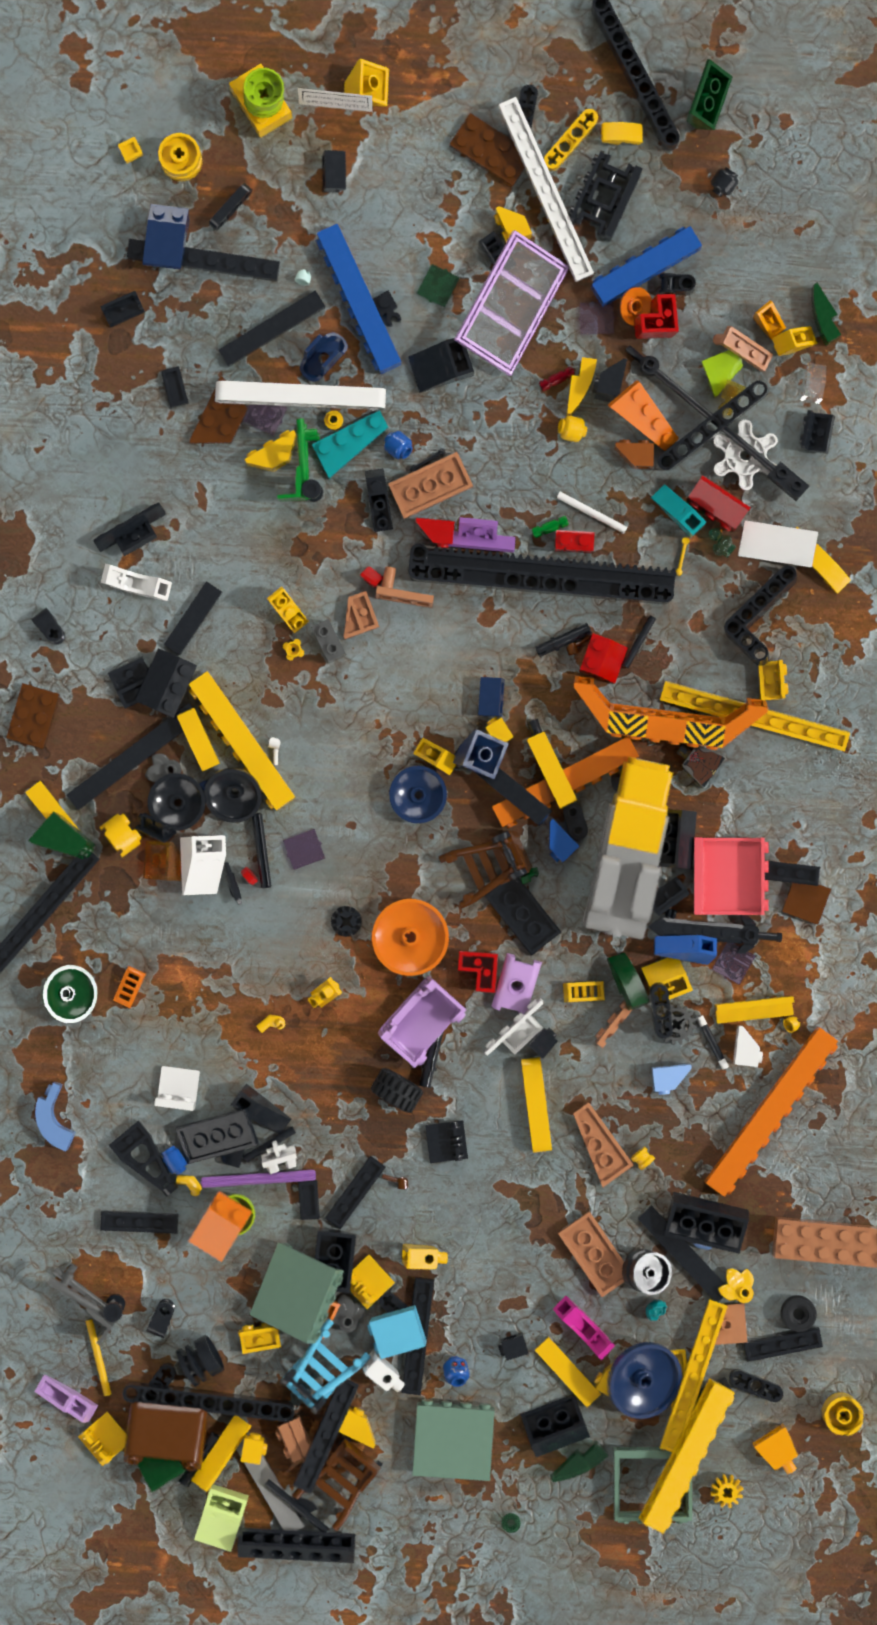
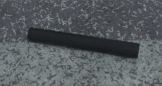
[622,615,656,669]
[243,1126,296,1162]

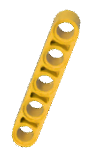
[521,1057,552,1153]

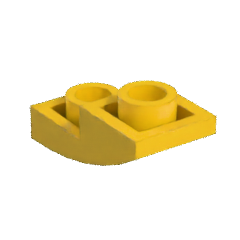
[601,122,643,145]

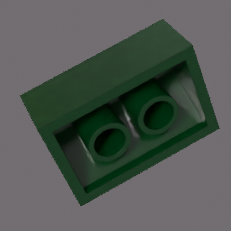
[686,59,733,130]

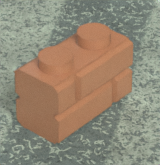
[275,1415,311,1463]

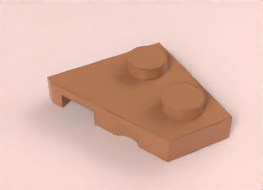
[344,591,379,640]

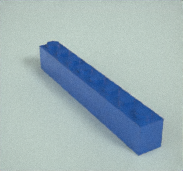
[315,223,402,374]

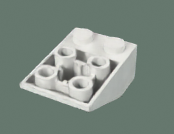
[180,836,226,895]

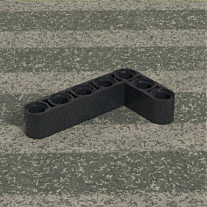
[724,565,797,666]

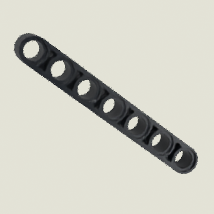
[658,380,769,471]

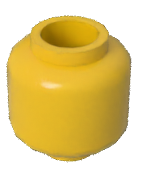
[558,415,587,442]

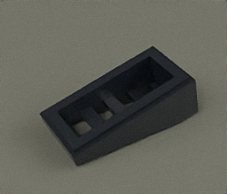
[479,231,516,271]

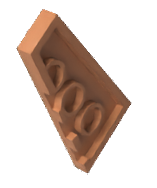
[573,1102,634,1187]

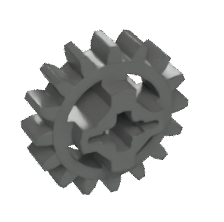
[657,1003,697,1045]

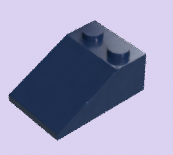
[143,204,190,270]

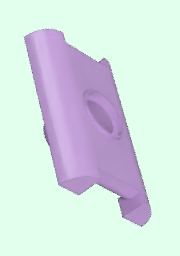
[491,953,542,1014]

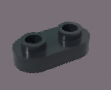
[563,803,588,840]

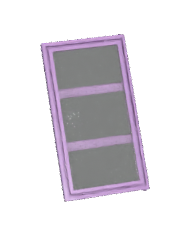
[454,230,569,376]

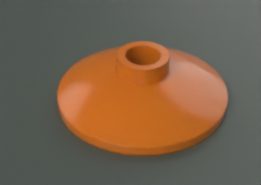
[620,287,652,326]

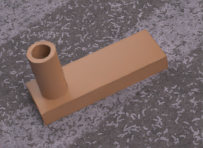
[713,326,773,371]
[376,567,434,608]

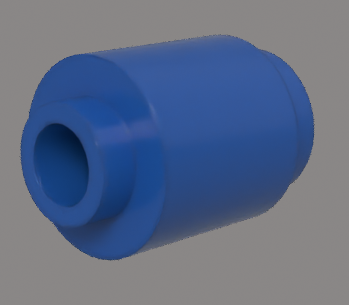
[161,1146,188,1175]

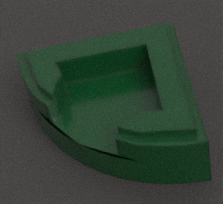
[520,867,539,884]

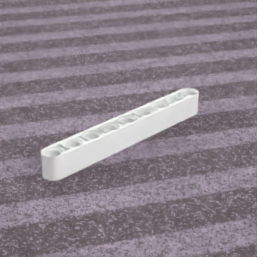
[215,381,386,410]

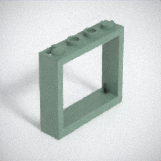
[613,1447,692,1524]

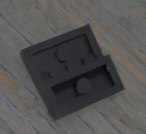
[108,656,148,709]

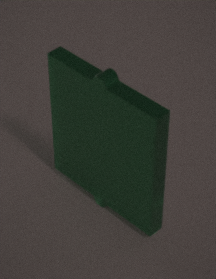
[417,264,460,308]

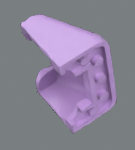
[378,976,466,1068]

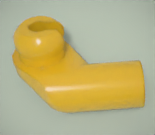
[256,1015,285,1033]

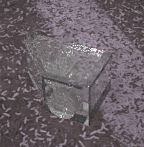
[801,362,826,403]

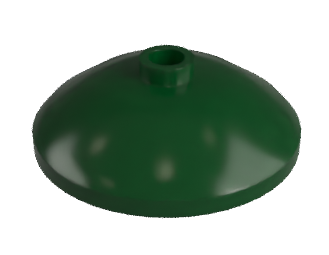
[42,965,97,1023]

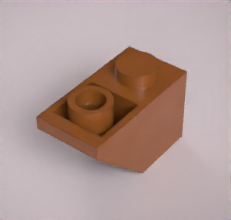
[614,440,654,469]

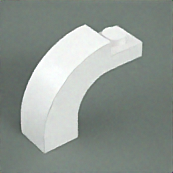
[101,564,172,601]

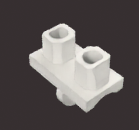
[261,1140,297,1174]

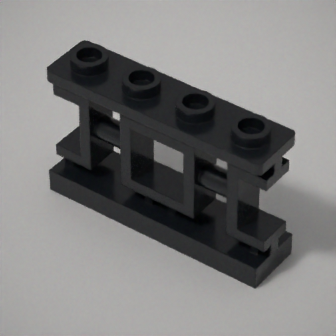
[568,150,643,242]

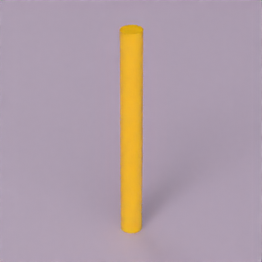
[85,1319,111,1396]

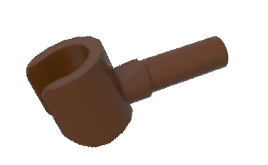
[566,635,590,656]
[382,1174,408,1189]

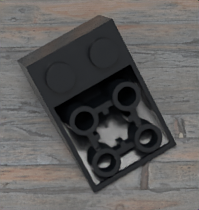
[408,338,474,393]

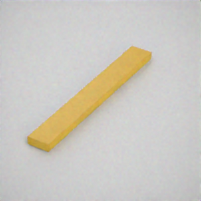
[659,1299,728,1452]

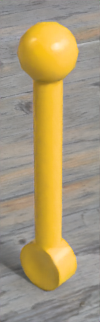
[675,537,690,576]

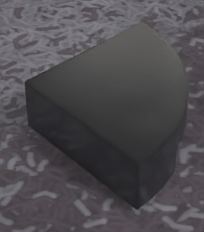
[293,1497,318,1518]

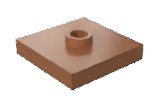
[705,1303,747,1345]

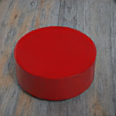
[241,867,259,885]

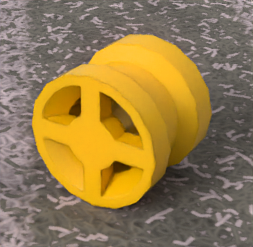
[631,1146,655,1170]

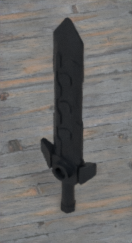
[649,915,782,954]

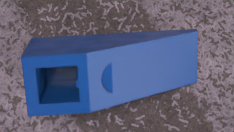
[654,935,717,965]

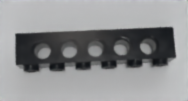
[238,1528,356,1563]

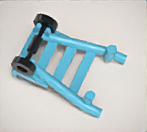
[280,1318,371,1414]

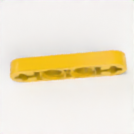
[544,109,598,171]

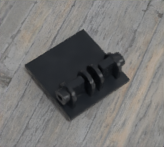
[425,1120,468,1163]

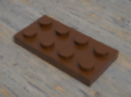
[449,113,525,187]

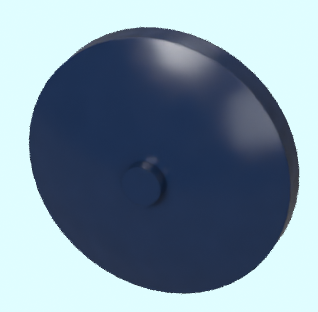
[607,1342,682,1419]

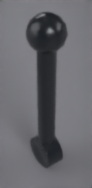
[410,448,445,472]

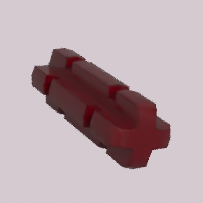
[539,366,575,391]

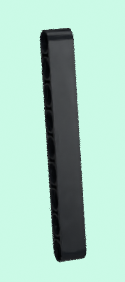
[591,0,680,151]
[123,1382,294,1422]

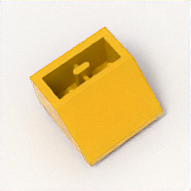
[641,958,693,1002]

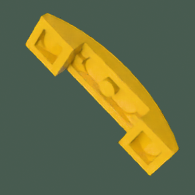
[796,527,851,594]

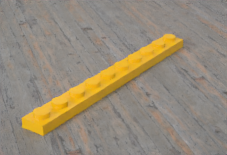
[660,681,850,751]

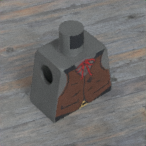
[676,744,725,788]

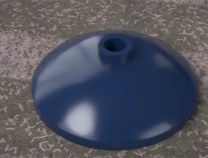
[389,766,447,824]

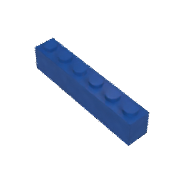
[591,226,702,308]

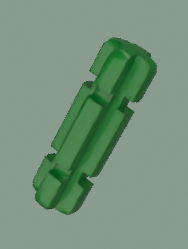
[532,516,569,538]

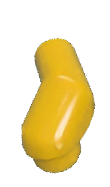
[176,1175,202,1196]

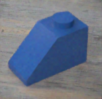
[549,819,580,863]

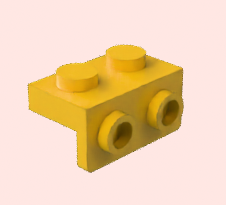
[758,660,788,700]
[238,1322,281,1354]

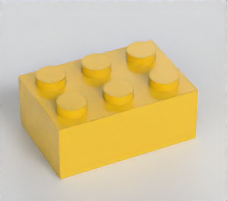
[229,64,292,138]

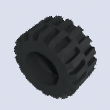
[370,1068,423,1113]

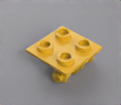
[350,1255,395,1309]
[78,1411,126,1466]

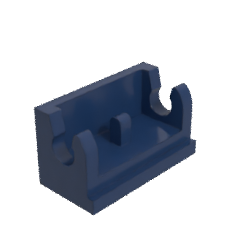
[478,677,505,718]

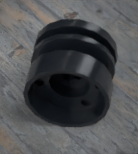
[176,1334,225,1387]

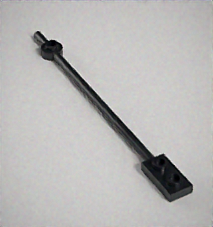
[625,345,809,501]

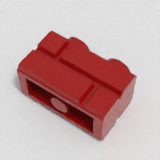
[554,530,595,554]

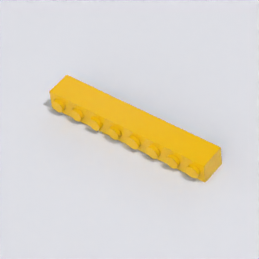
[188,671,296,811]
[639,1378,735,1534]

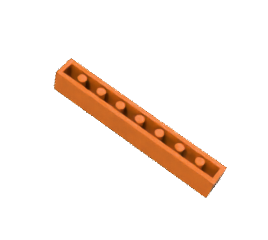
[492,736,639,829]

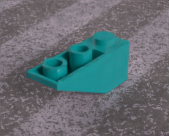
[651,484,706,538]

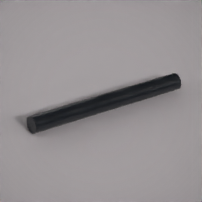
[264,1479,329,1532]

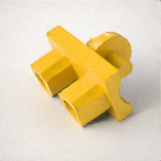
[308,977,342,1008]

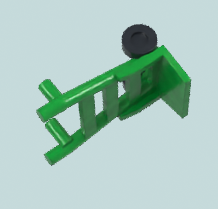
[277,419,323,502]

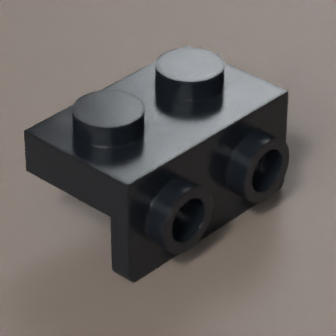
[800,410,835,454]

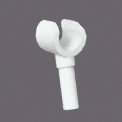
[268,737,281,765]

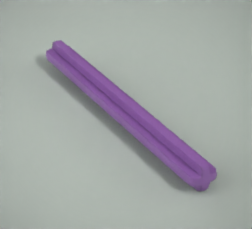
[201,1170,316,1188]

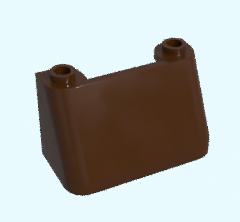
[123,1402,208,1471]

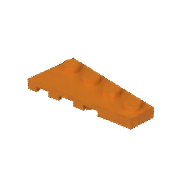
[608,380,679,451]

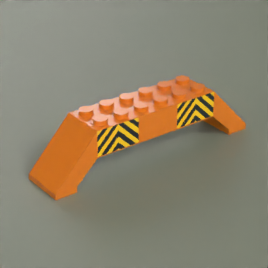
[574,676,768,750]

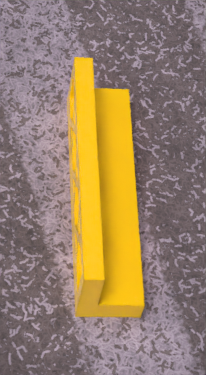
[714,996,794,1024]

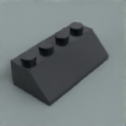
[664,1192,749,1254]

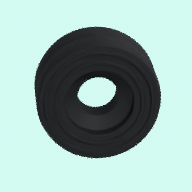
[781,1295,817,1332]

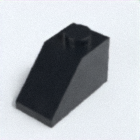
[527,1027,558,1059]

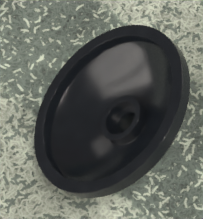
[204,768,262,823]
[148,773,206,831]

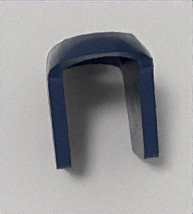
[300,332,348,382]

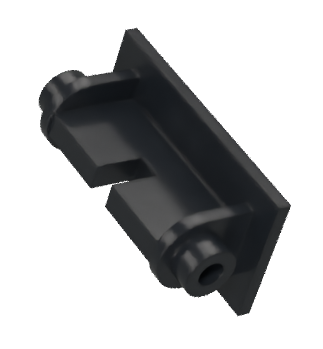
[134,813,177,843]

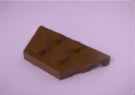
[189,376,248,444]

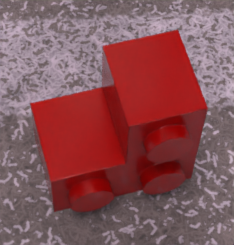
[634,294,679,339]
[458,951,498,993]

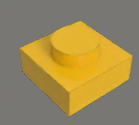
[118,137,144,164]

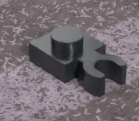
[373,290,401,327]

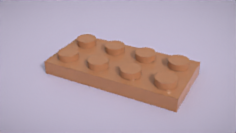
[388,452,473,519]
[558,1211,625,1297]

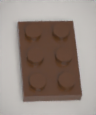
[6,683,60,749]

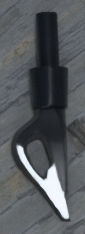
[224,862,242,905]

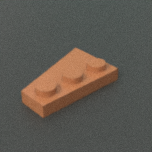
[595,1000,632,1048]

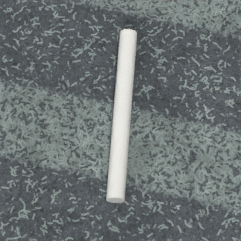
[557,492,627,534]

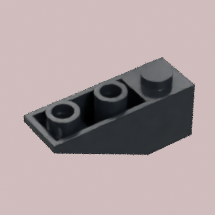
[365,468,393,532]
[230,1083,291,1133]

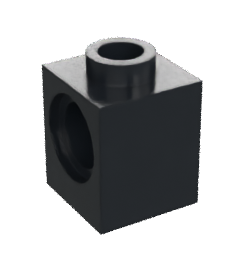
[498,1332,529,1361]

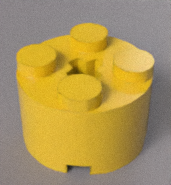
[99,813,142,858]
[821,1392,864,1436]

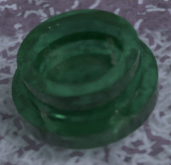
[501,1513,521,1533]

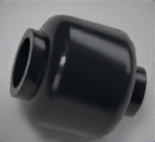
[710,167,739,197]

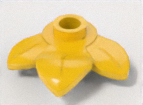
[718,1269,754,1303]

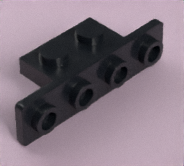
[93,502,166,556]

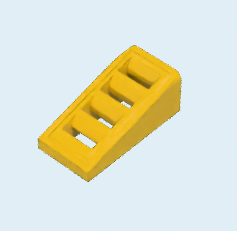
[563,981,605,1003]

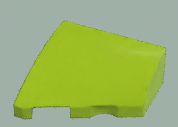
[701,350,743,398]

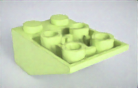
[194,1484,249,1552]

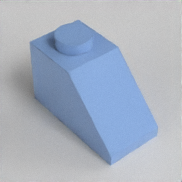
[651,1064,692,1095]

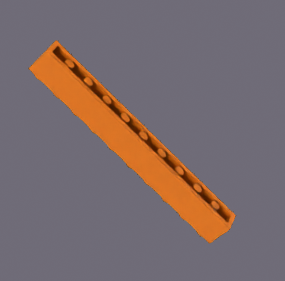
[704,1026,838,1197]

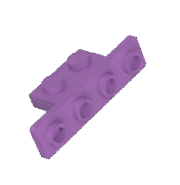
[449,517,515,553]

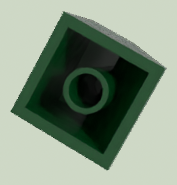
[28,811,95,859]
[137,1457,186,1493]

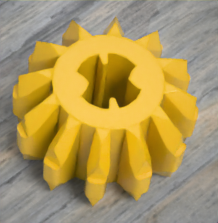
[710,1474,743,1508]

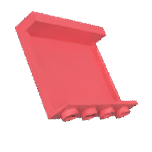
[694,838,769,915]

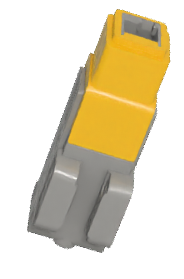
[583,757,673,940]

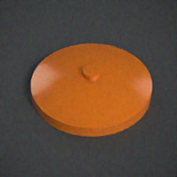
[372,899,449,976]

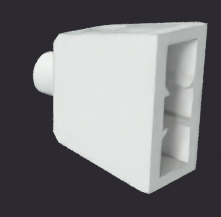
[362,1349,405,1392]

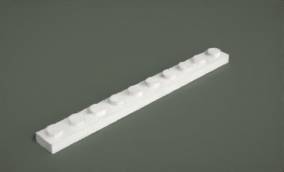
[498,97,594,282]

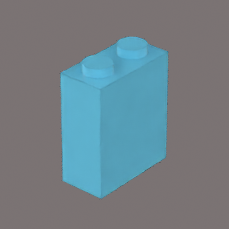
[368,1305,427,1359]

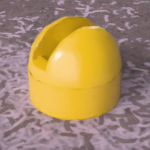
[783,1016,800,1033]

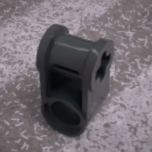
[659,273,696,296]
[31,608,65,645]
[146,1299,175,1339]

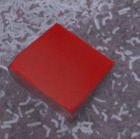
[360,567,383,589]

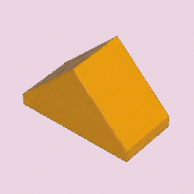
[753,300,786,340]

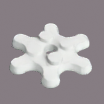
[713,420,778,490]

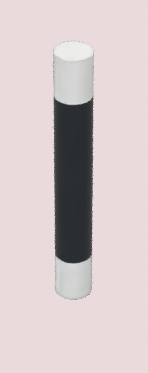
[696,1015,729,1070]

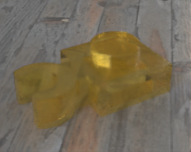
[718,379,746,416]

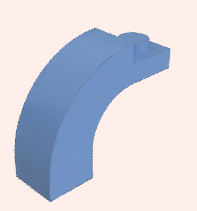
[35,1082,76,1151]

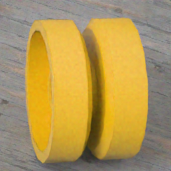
[158,133,202,181]

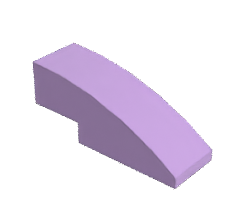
[34,1375,98,1423]

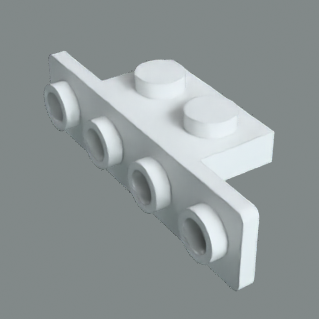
[485,998,543,1056]

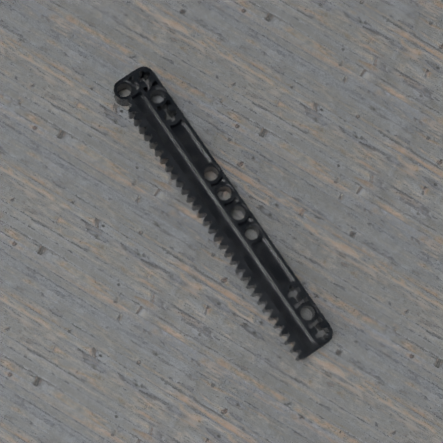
[408,543,676,605]

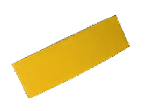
[566,357,597,416]
[177,708,220,772]

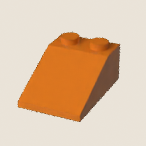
[188,1191,252,1262]

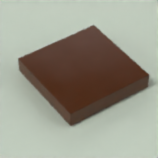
[781,883,831,925]

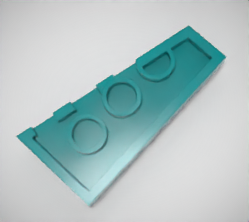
[312,410,389,479]

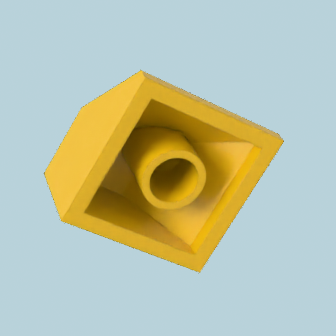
[344,59,389,107]

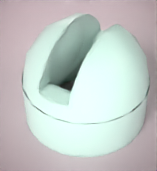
[295,269,311,286]

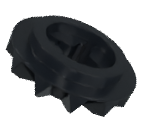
[331,906,362,937]

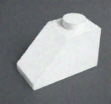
[733,1025,763,1067]

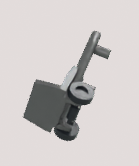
[48,1263,126,1345]

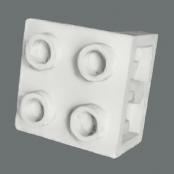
[155,1066,200,1111]

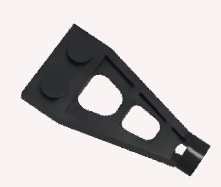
[109,1120,178,1197]

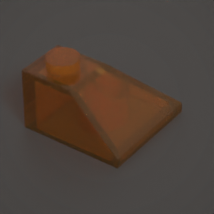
[143,840,182,881]

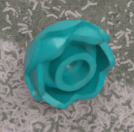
[646,1299,668,1321]

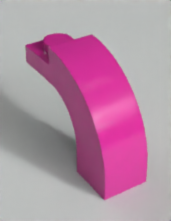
[553,1296,615,1360]

